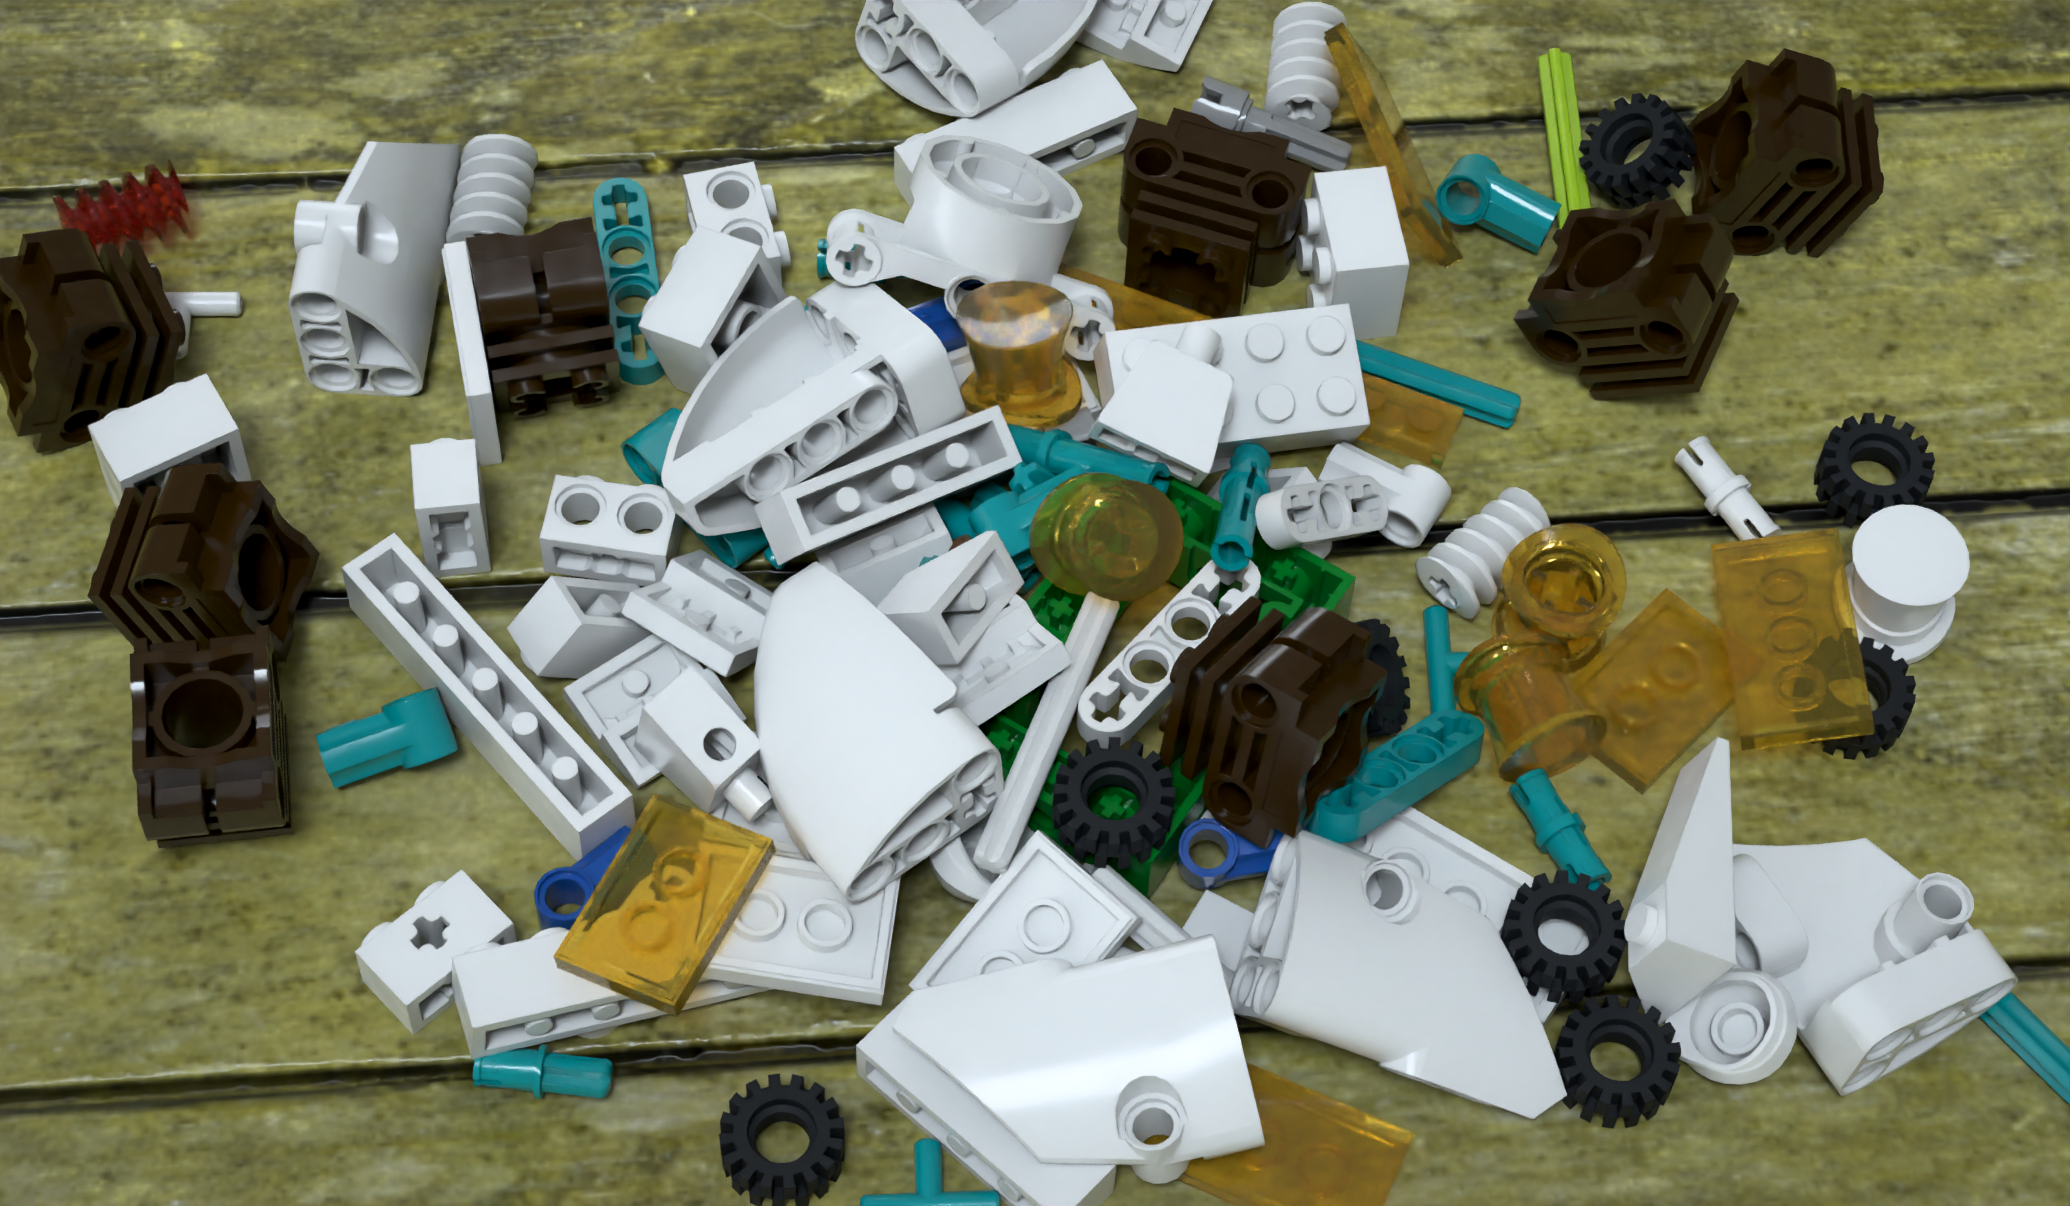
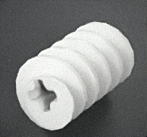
[1264,2,1347,131]
[446,134,538,263]
[1415,487,1551,619]

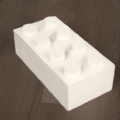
[1093,303,1370,459]

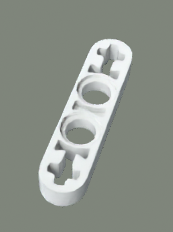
[1076,559,1261,749]

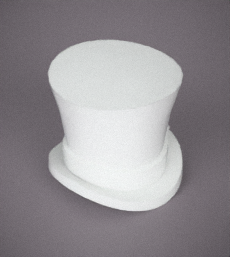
[1832,504,1970,665]

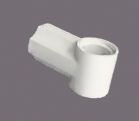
[1318,441,1452,548]

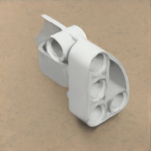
[288,141,462,397]
[1229,830,1567,1119]
[1732,838,2018,1096]
[892,934,1265,1184]

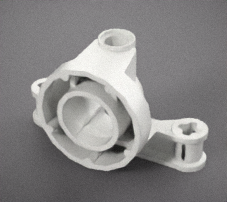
[826,135,1116,361]

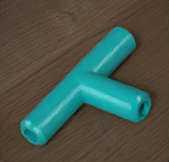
[1423,605,1505,714]
[860,1138,1000,1206]

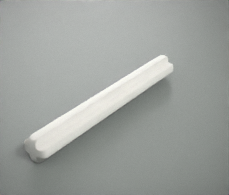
[973,590,1120,875]

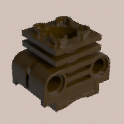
[1688,48,1884,258]
[1117,108,1312,318]
[1513,199,1739,400]
[466,217,620,418]
[0,228,186,453]
[87,463,320,677]
[1159,596,1388,849]
[130,625,293,848]

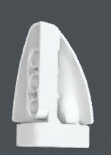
[855,0,1098,117]
[661,280,966,536]
[754,561,1004,902]

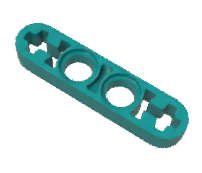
[593,177,665,385]
[1307,710,1485,843]

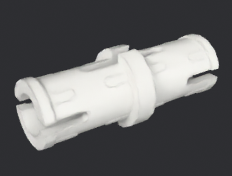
[1674,436,1782,556]

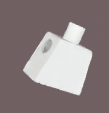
[1087,322,1234,488]
[634,665,774,823]

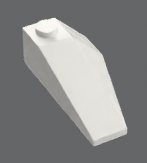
[1624,737,1737,1025]

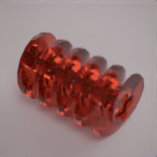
[52,158,190,254]

